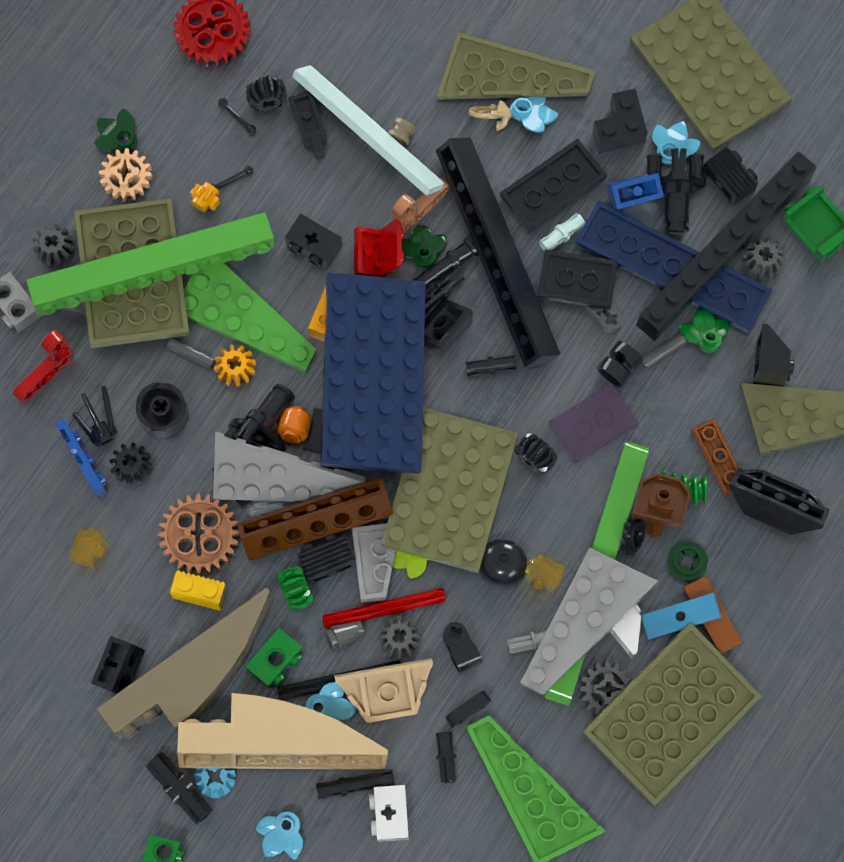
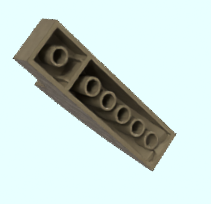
[97,588,273,740]

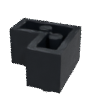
[593,89,648,153]

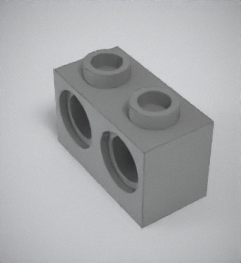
[0,272,42,333]

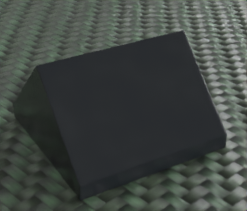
[424,298,473,358]

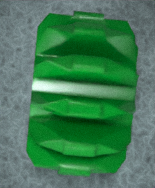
[278,566,314,610]

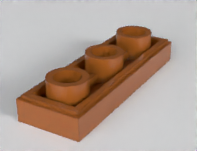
[691,419,739,497]
[683,576,742,654]

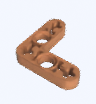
[392,178,451,234]

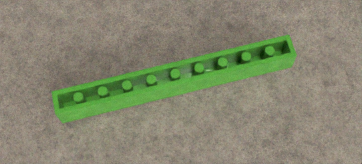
[26,212,275,315]

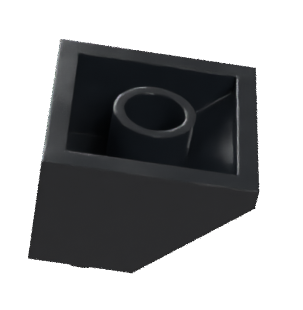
[753,324,795,387]

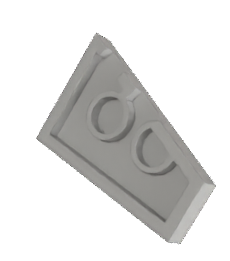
[352,523,396,603]

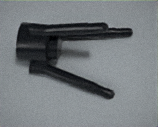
[72,386,117,447]

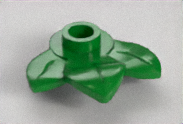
[679,309,729,353]

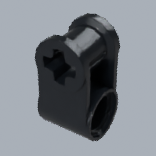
[443,622,483,673]

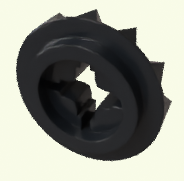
[620,516,645,555]

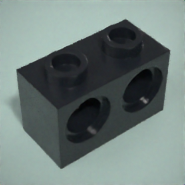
[91,636,145,694]

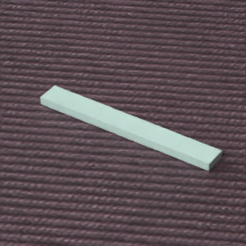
[292,65,445,196]

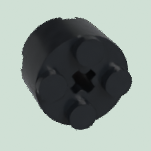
[136,382,189,439]

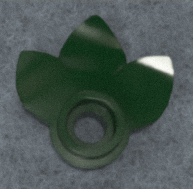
[94,108,137,152]
[401,225,446,268]

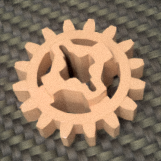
[99,148,153,202]

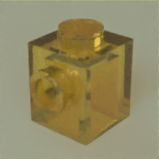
[68,528,107,569]
[525,554,566,594]

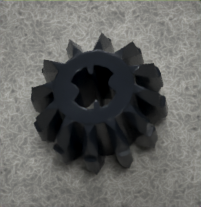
[246,75,287,112]
[515,433,558,475]
[109,442,153,485]

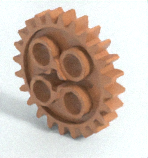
[158,493,240,576]

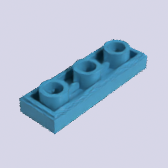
[641,593,722,640]

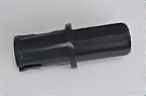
[436,731,456,784]

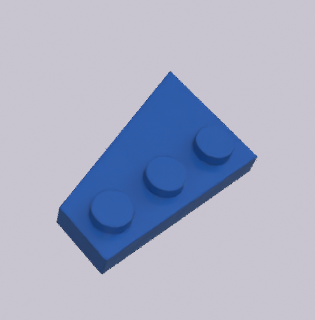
[55,418,107,498]

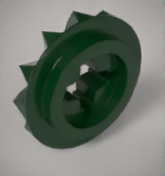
[667,541,708,582]

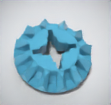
[194,768,236,798]

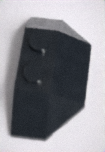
[729,468,830,535]

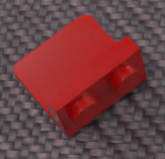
[354,219,404,278]

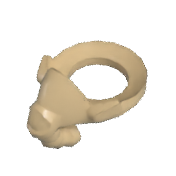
[469,100,512,131]

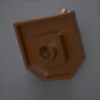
[632,473,691,538]

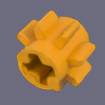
[190,182,220,213]

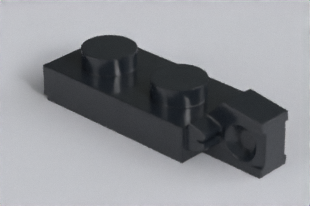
[288,91,327,158]

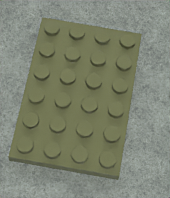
[630,0,792,152]
[74,198,190,348]
[381,407,518,573]
[582,623,762,806]

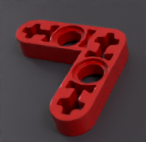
[13,330,74,403]

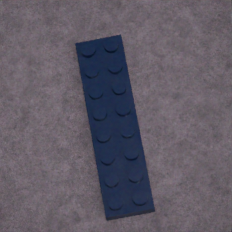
[575,200,772,334]

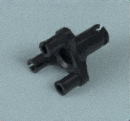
[646,148,706,233]
[224,384,295,452]

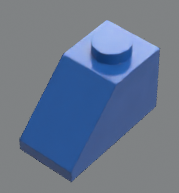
[606,173,664,209]

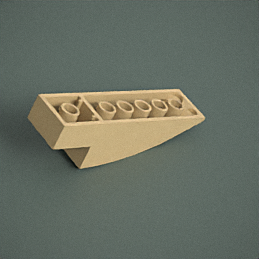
[177,693,388,770]

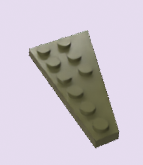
[437,32,596,100]
[740,383,844,456]

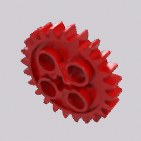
[173,0,251,67]

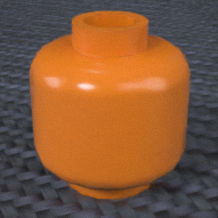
[278,406,313,444]

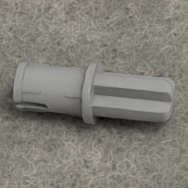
[507,631,546,654]

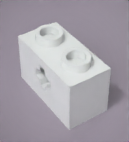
[369,785,409,842]

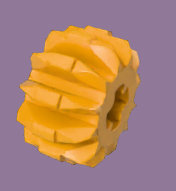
[214,345,256,387]

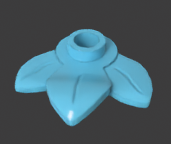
[510,97,558,133]
[652,122,700,165]
[305,682,357,721]
[255,811,304,860]

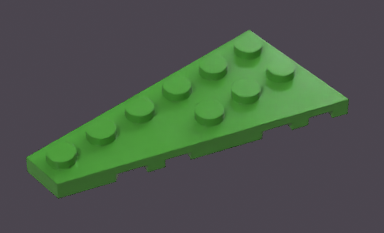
[184,263,317,373]
[466,716,606,862]

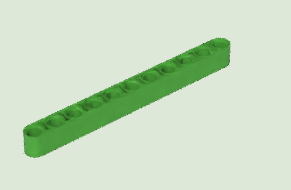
[545,441,650,706]

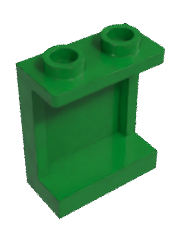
[782,184,844,264]

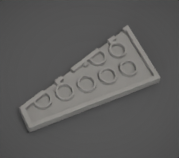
[213,431,365,502]
[520,548,658,696]

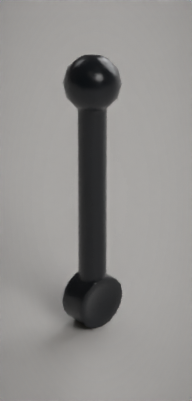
[218,98,256,134]
[211,166,253,189]

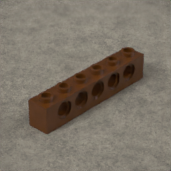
[237,477,394,561]

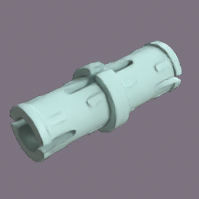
[538,213,585,252]

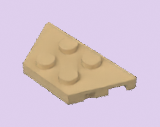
[334,658,433,723]

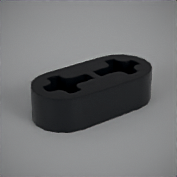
[445,690,492,728]

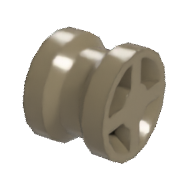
[387,117,416,147]

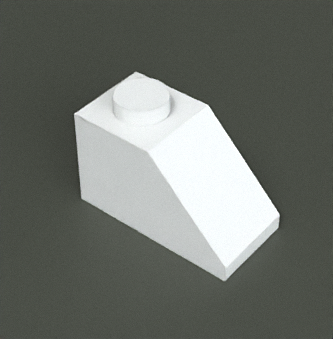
[609,605,641,659]

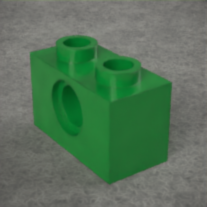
[245,628,303,689]

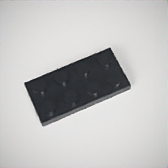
[500,138,607,232]

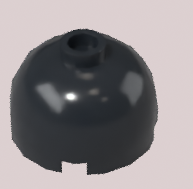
[479,539,528,590]

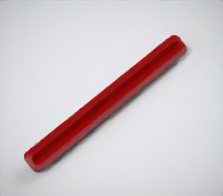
[322,588,446,629]

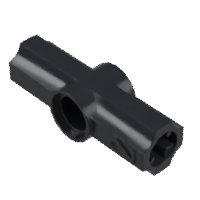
[146,752,213,825]

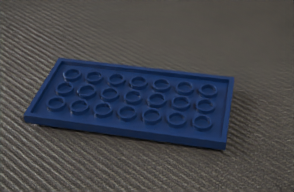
[320,272,425,474]

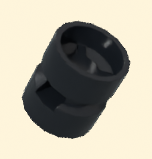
[597,341,643,388]

